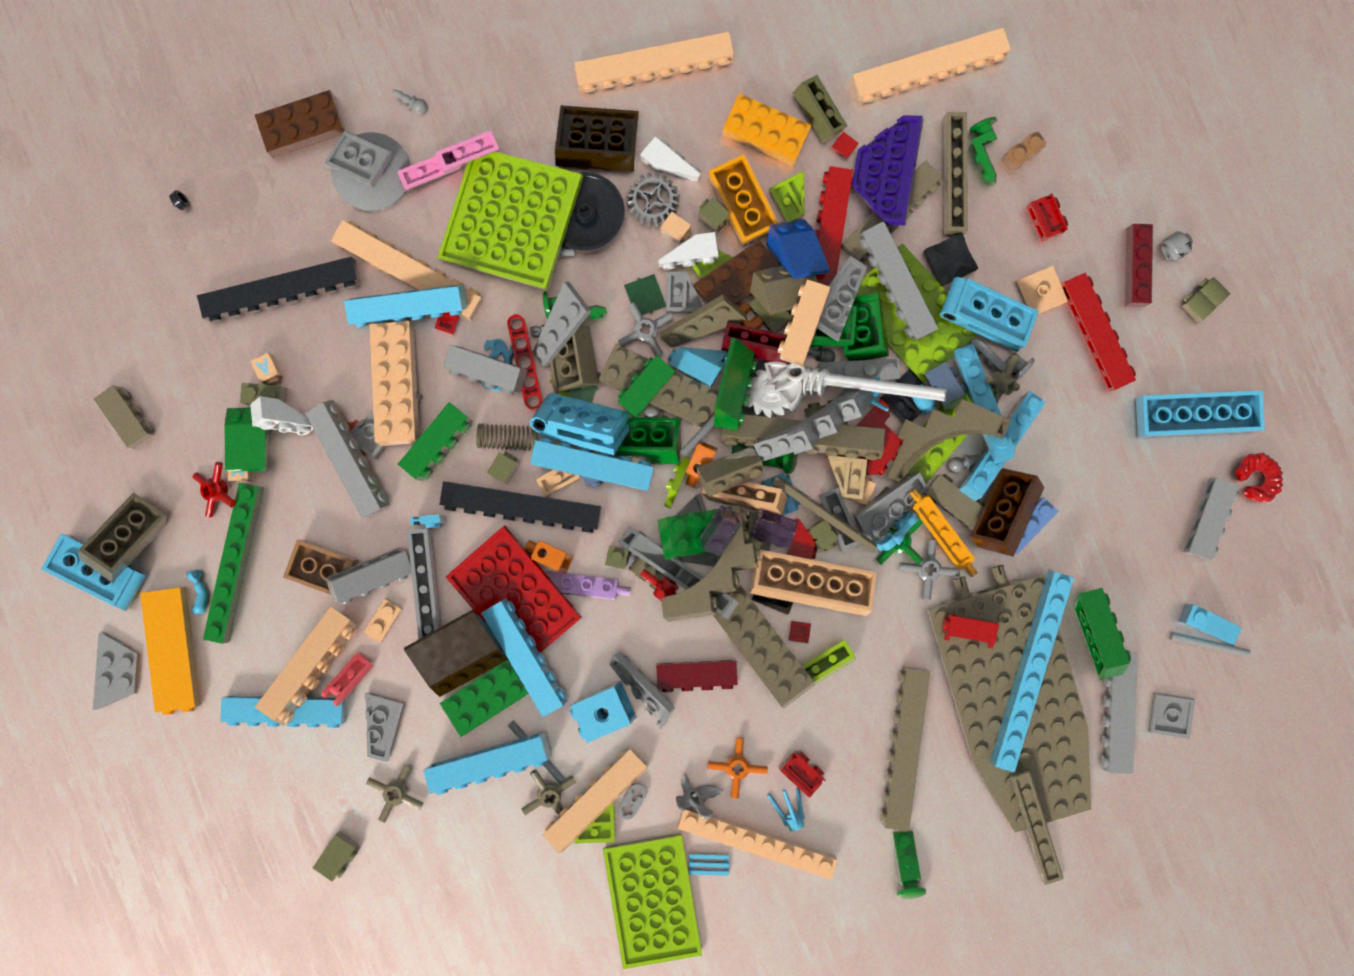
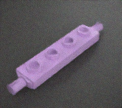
[543,570,631,600]

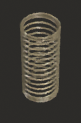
[476,423,539,451]

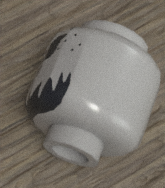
[1161,231,1193,261]

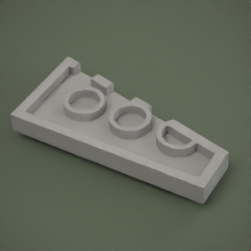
[533,282,591,366]
[350,392,422,459]
[609,652,675,729]

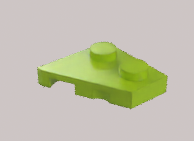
[769,171,805,222]

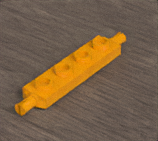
[909,488,978,577]

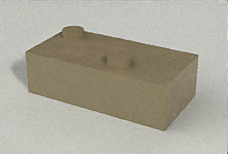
[78,492,166,583]

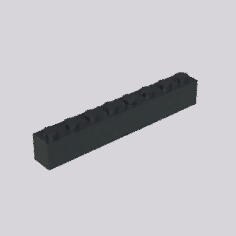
[197,256,361,323]
[439,481,602,533]

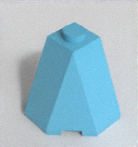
[667,347,728,387]

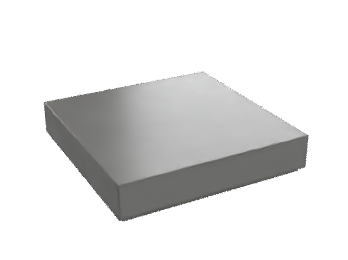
[1148,693,1195,739]

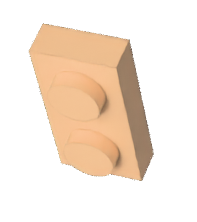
[536,470,580,497]
[363,598,403,643]

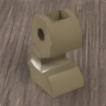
[629,557,667,590]

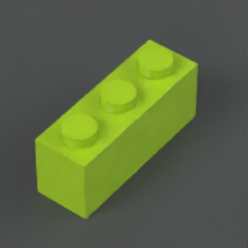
[802,640,856,684]

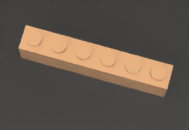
[543,749,648,853]

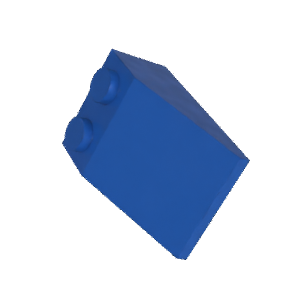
[766,219,830,279]

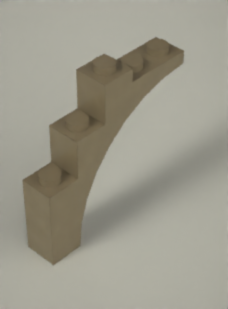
[887,399,1011,482]
[661,505,761,622]

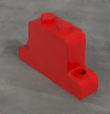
[826,399,902,476]

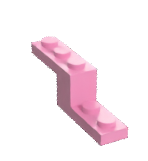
[397,130,499,191]

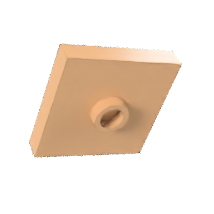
[1015,266,1068,314]

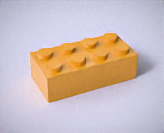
[722,93,811,167]
[708,154,778,247]

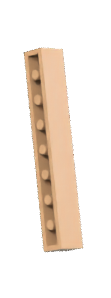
[851,27,1011,103]
[574,32,734,92]
[331,220,483,321]
[678,809,838,880]

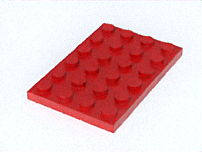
[446,526,582,653]

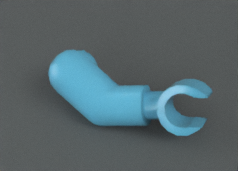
[186,570,209,615]

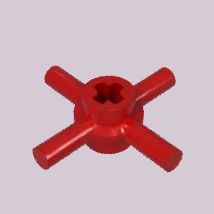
[192,462,236,517]
[640,569,679,602]

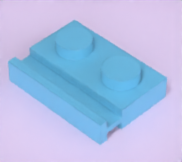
[410,515,446,528]

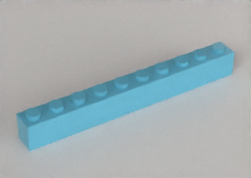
[990,570,1074,773]

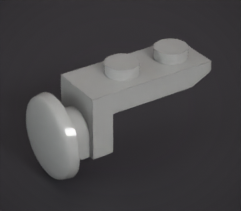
[971,338,1035,380]

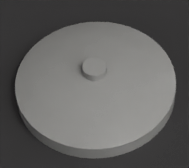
[332,132,411,212]

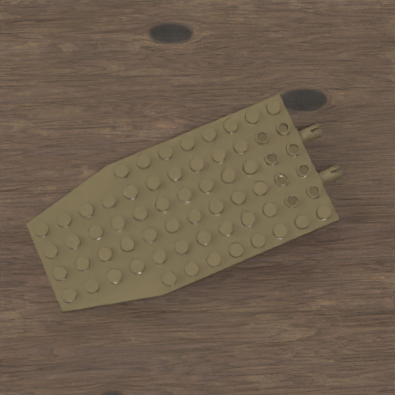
[927,565,1091,833]

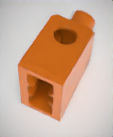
[685,441,718,488]
[525,540,574,573]

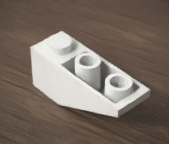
[640,136,701,182]
[658,232,718,270]
[250,396,313,435]

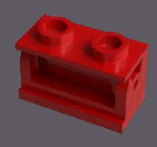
[1026,193,1068,242]
[779,751,826,798]

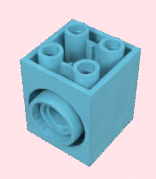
[570,681,637,743]

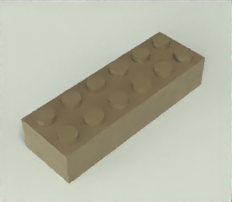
[599,343,719,429]
[713,586,816,709]

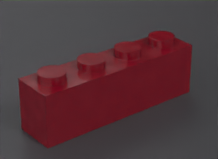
[1125,224,1153,307]
[721,322,790,365]
[656,660,738,692]

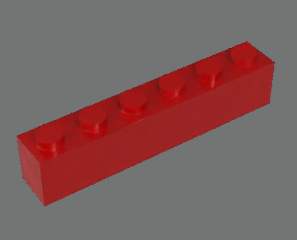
[815,166,853,286]
[1061,272,1136,392]

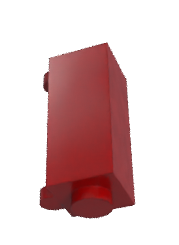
[942,613,999,649]

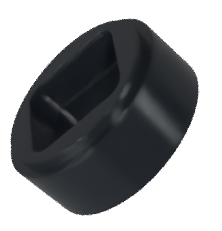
[169,190,189,211]

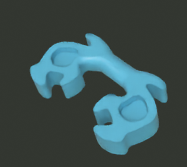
[482,339,514,391]
[876,511,919,551]

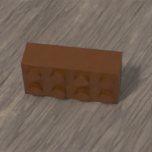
[255,90,346,158]
[694,239,778,306]
[970,468,1045,557]

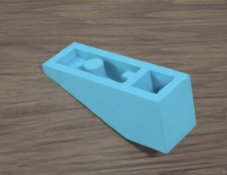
[1178,604,1242,646]

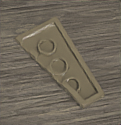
[659,294,747,347]

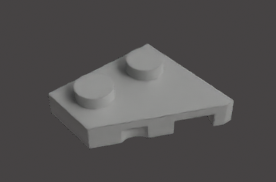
[666,271,702,313]

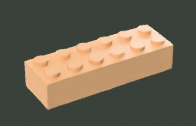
[369,321,420,446]
[749,549,877,616]
[255,606,357,726]

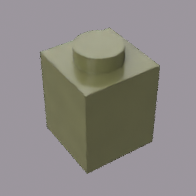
[605,545,629,569]

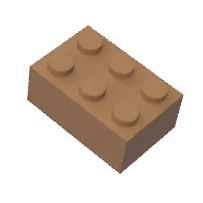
[283,540,358,595]

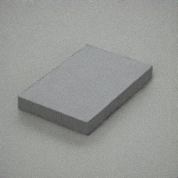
[324,130,394,188]

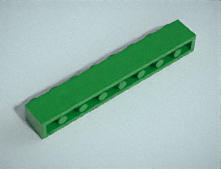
[203,482,265,644]

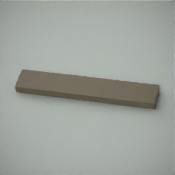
[772,476,878,553]
[1009,768,1064,885]

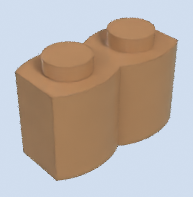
[1002,132,1047,171]

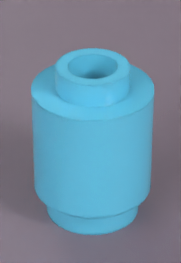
[912,384,938,415]

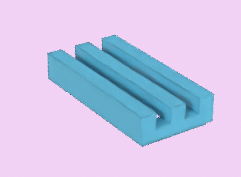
[689,853,729,876]

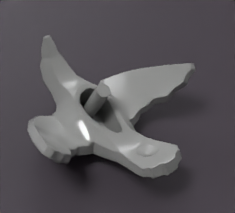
[676,774,723,819]

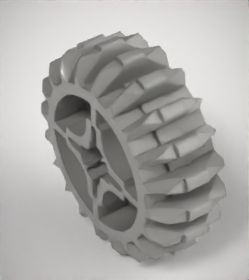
[627,173,680,227]

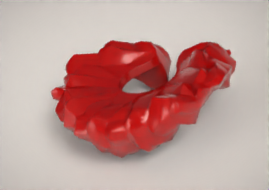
[1235,453,1283,503]

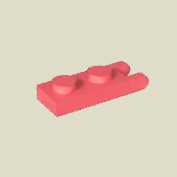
[321,653,373,707]

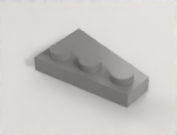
[365,693,404,762]

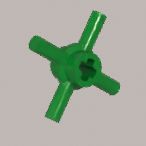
[876,517,924,565]

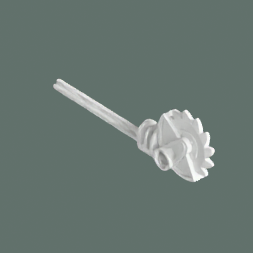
[746,362,947,418]

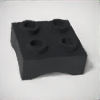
[923,232,978,287]

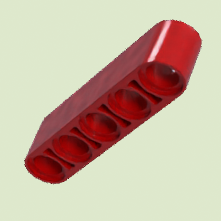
[507,314,544,411]

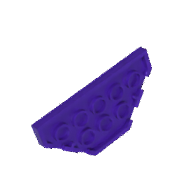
[852,115,924,226]

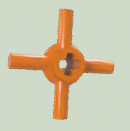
[707,737,768,799]

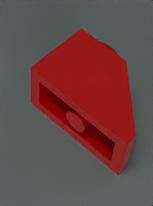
[787,518,817,560]

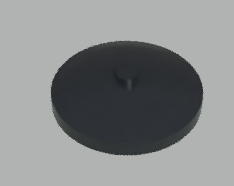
[562,172,625,252]

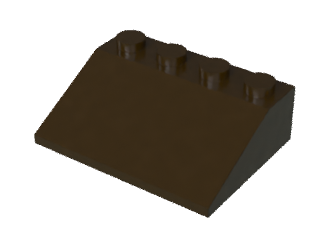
[555,105,639,171]
[404,609,508,697]

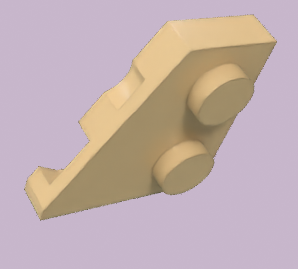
[828,456,867,500]

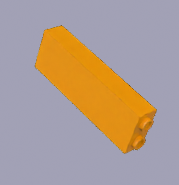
[140,587,201,715]

